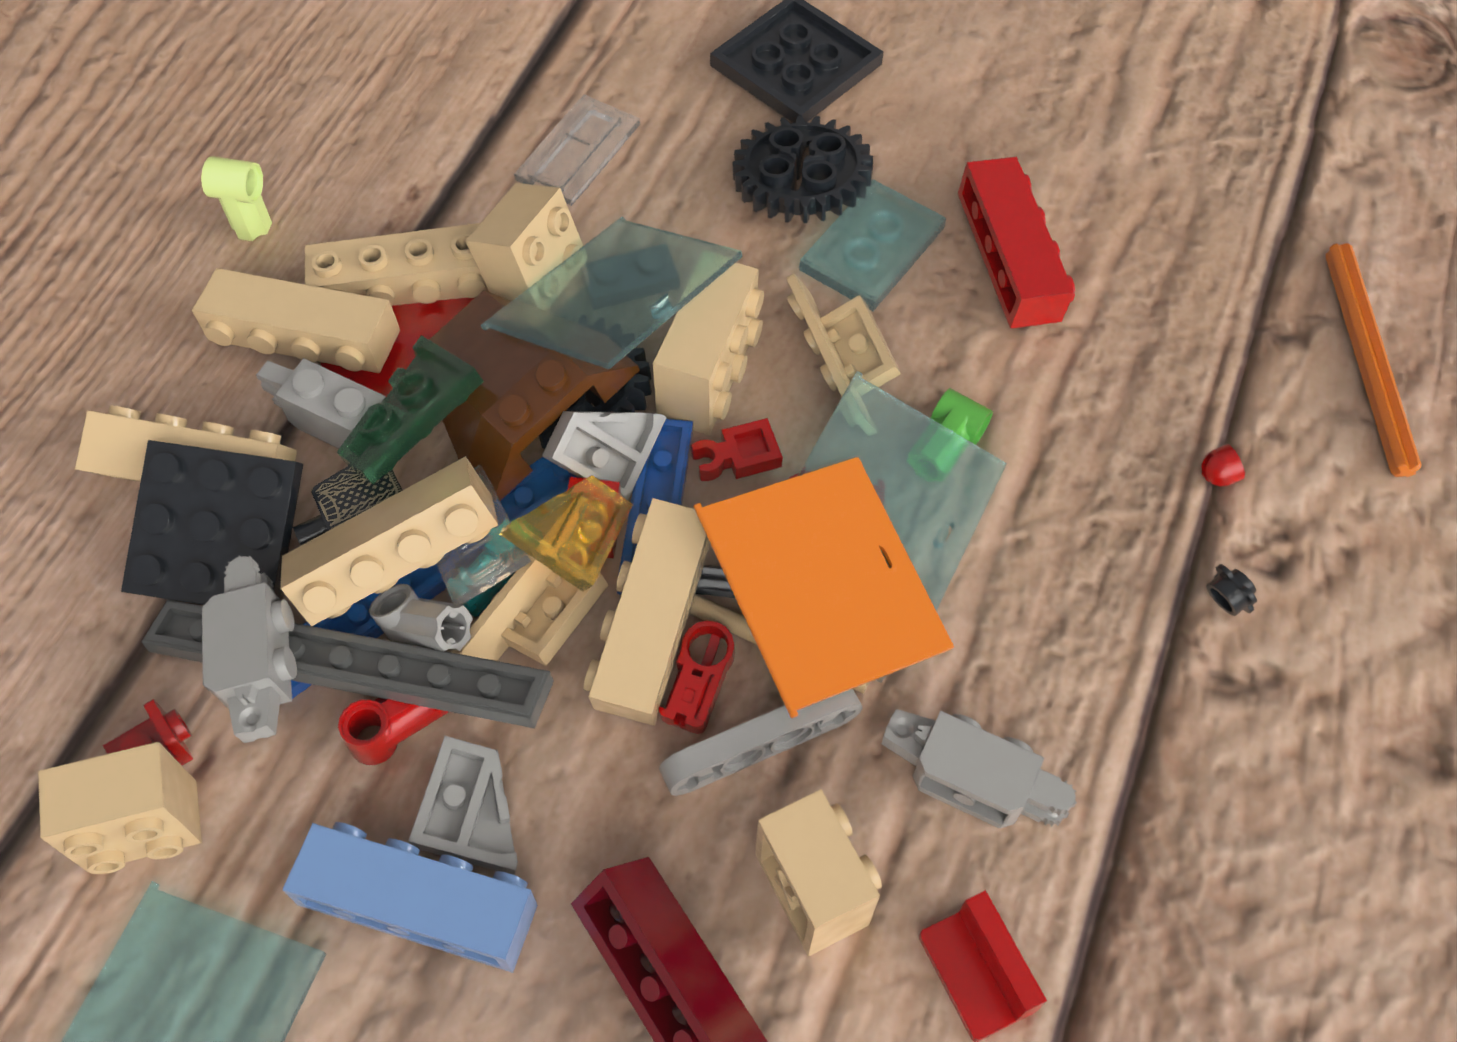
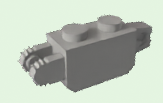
[256,358,421,463]
[202,555,297,743]
[881,709,1077,829]

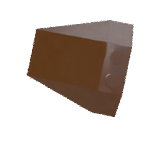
[414,290,640,505]

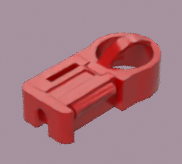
[658,620,735,734]

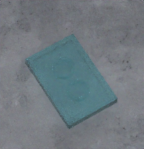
[799,179,946,312]

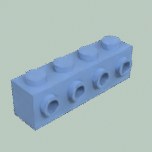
[282,822,538,973]

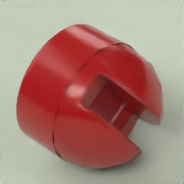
[1201,444,1245,487]

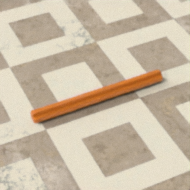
[1325,243,1422,477]

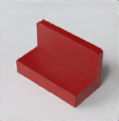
[919,890,1047,1042]

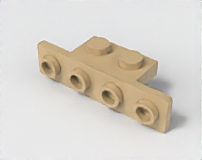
[786,273,901,438]
[451,499,609,666]

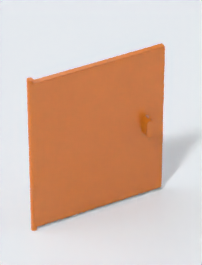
[693,457,954,719]

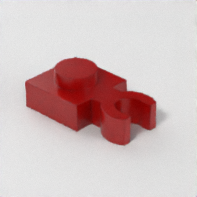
[691,418,783,481]

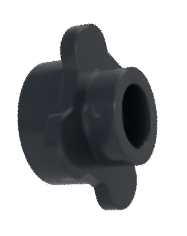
[1206,564,1257,616]

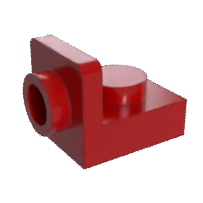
[102,699,193,766]

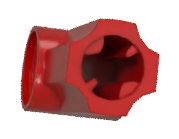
[338,698,449,765]

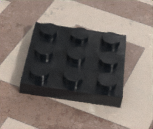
[710,0,884,123]
[121,440,303,605]

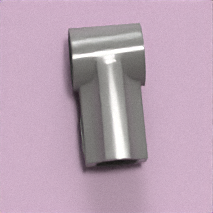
[369,584,473,651]

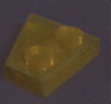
[499,475,633,592]

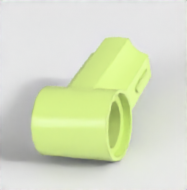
[201,156,272,241]

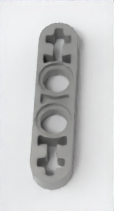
[659,689,863,796]

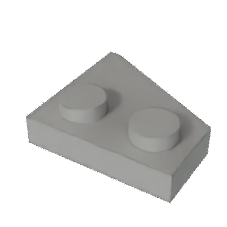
[542,411,667,502]
[408,736,518,875]

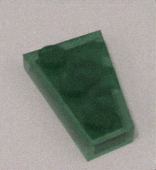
[337,335,484,485]

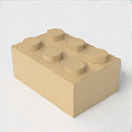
[653,254,764,435]

